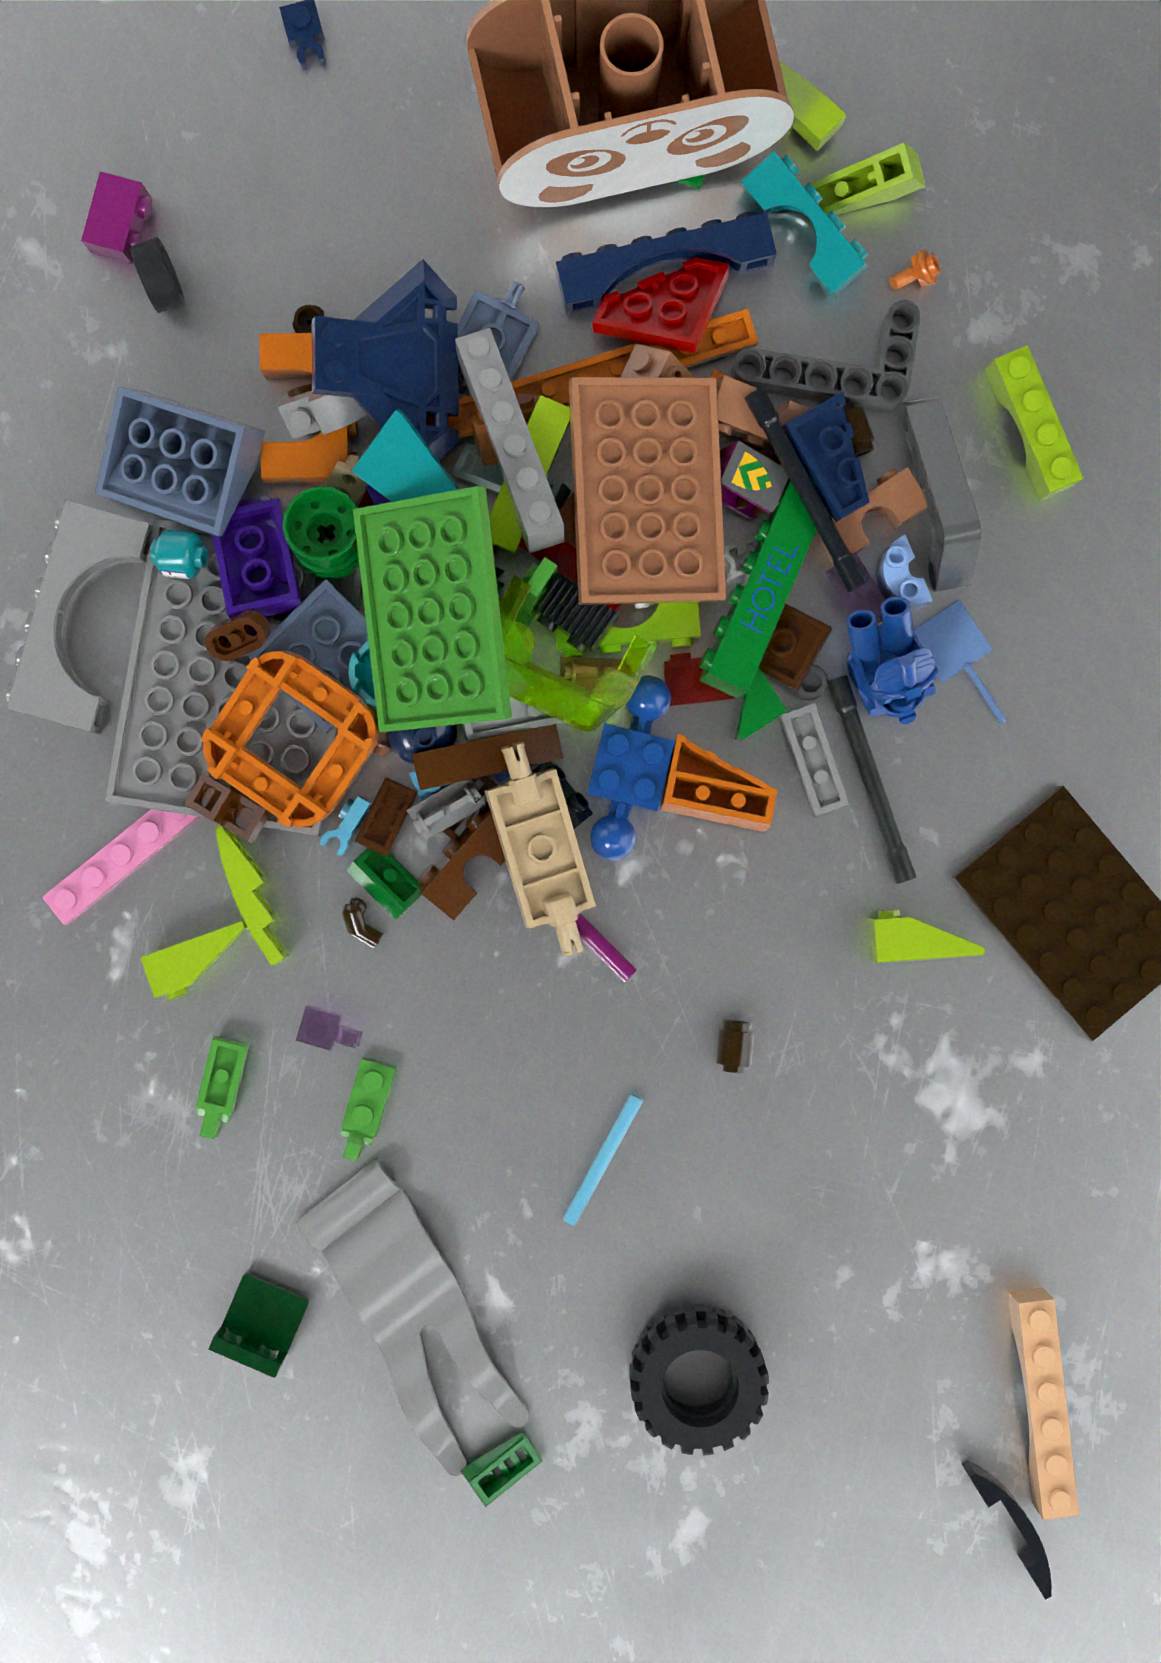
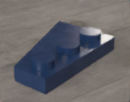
[782,391,870,523]

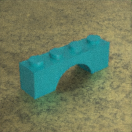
[741,151,869,297]

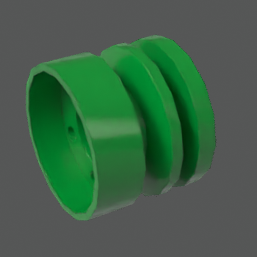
[282,486,360,580]

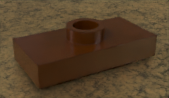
[354,777,418,857]

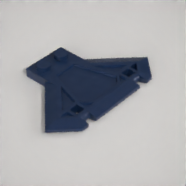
[312,259,459,461]

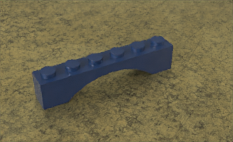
[556,211,777,314]

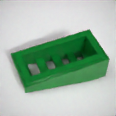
[460,1432,542,1507]

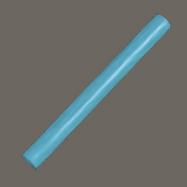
[563,1094,643,1226]

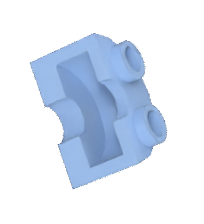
[875,534,933,609]

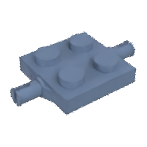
[458,281,540,396]

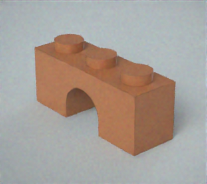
[716,375,810,456]
[814,467,927,566]

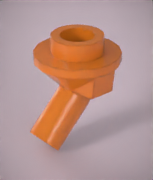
[889,249,941,290]

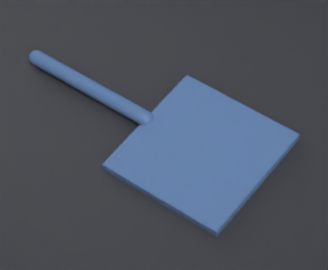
[914,600,1006,723]

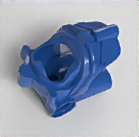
[846,596,939,725]

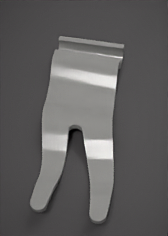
[297,1157,529,1476]

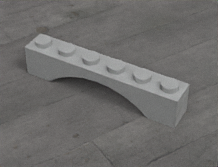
[455,328,564,554]

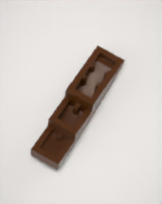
[412,724,564,791]

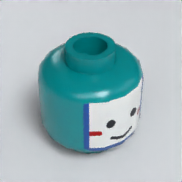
[150,529,209,579]

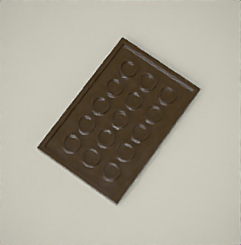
[951,786,1161,1042]

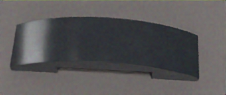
[962,1460,1052,1600]

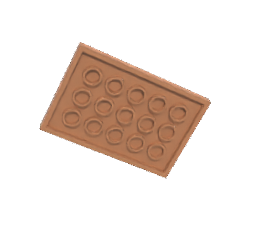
[569,377,726,605]

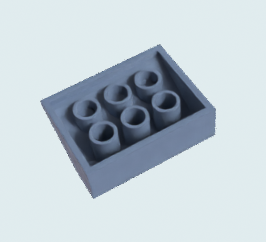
[95,387,265,536]

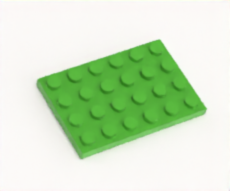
[353,486,512,733]

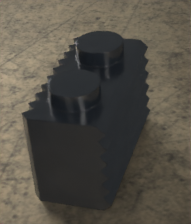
[534,573,619,654]

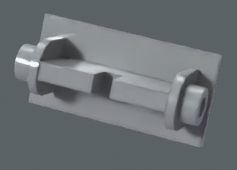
[407,780,487,841]

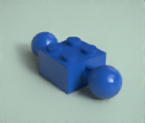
[587,675,675,861]

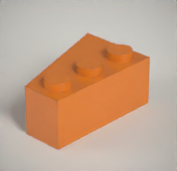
[660,733,778,832]

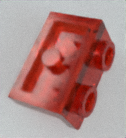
[662,653,738,707]

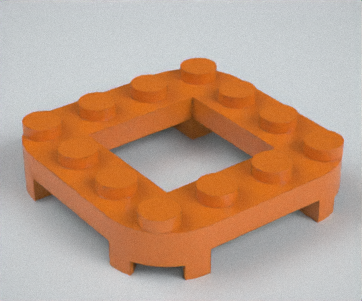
[201,651,379,827]

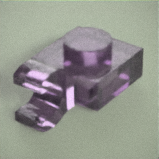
[296,1005,363,1051]

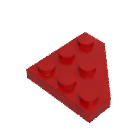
[592,257,729,353]

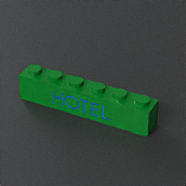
[699,481,826,698]

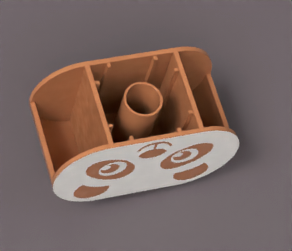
[465,0,794,207]

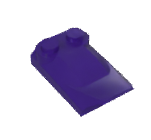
[212,494,301,618]

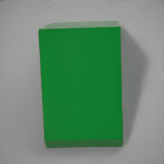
[735,668,787,741]

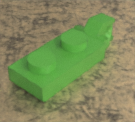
[196,1036,250,1139]
[340,1057,397,1161]

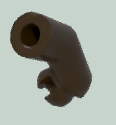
[342,897,384,949]

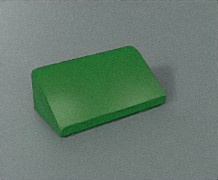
[347,848,422,920]

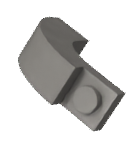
[277,391,368,439]

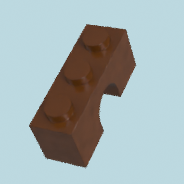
[417,806,506,920]

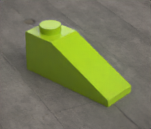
[804,142,926,215]
[868,909,985,963]
[140,921,248,1001]

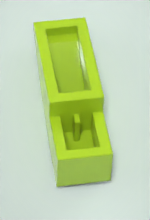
[779,61,846,151]

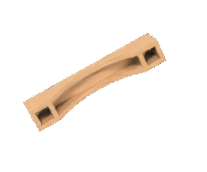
[1008,1288,1079,1520]

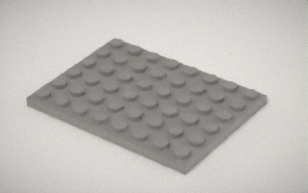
[104,518,362,836]

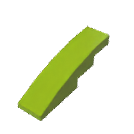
[489,395,570,554]
[215,825,289,966]

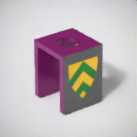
[720,440,789,520]

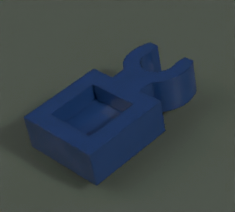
[279,0,326,70]

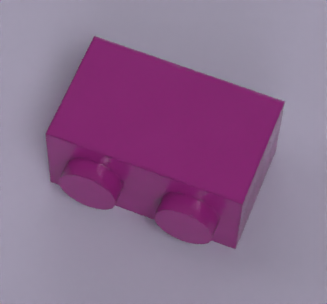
[81,171,152,264]

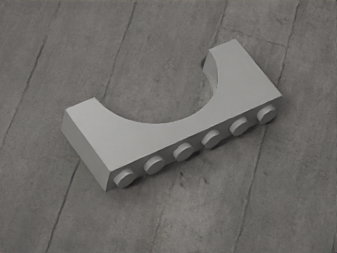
[5,500,152,734]

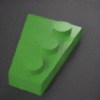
[513,557,558,638]

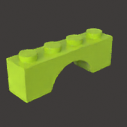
[984,345,1084,501]
[556,602,701,657]

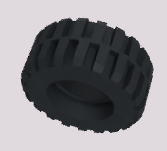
[629,1304,769,1456]

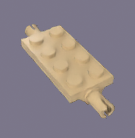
[485,742,596,956]

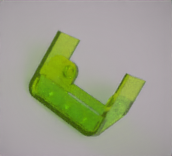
[499,574,656,731]

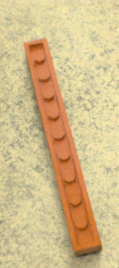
[426,308,759,439]

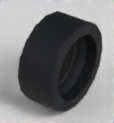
[130,237,185,313]

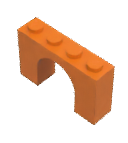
[259,333,358,485]

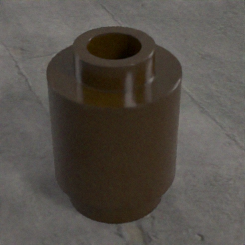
[843,403,875,458]
[716,1020,755,1073]

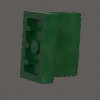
[208,1273,309,1378]

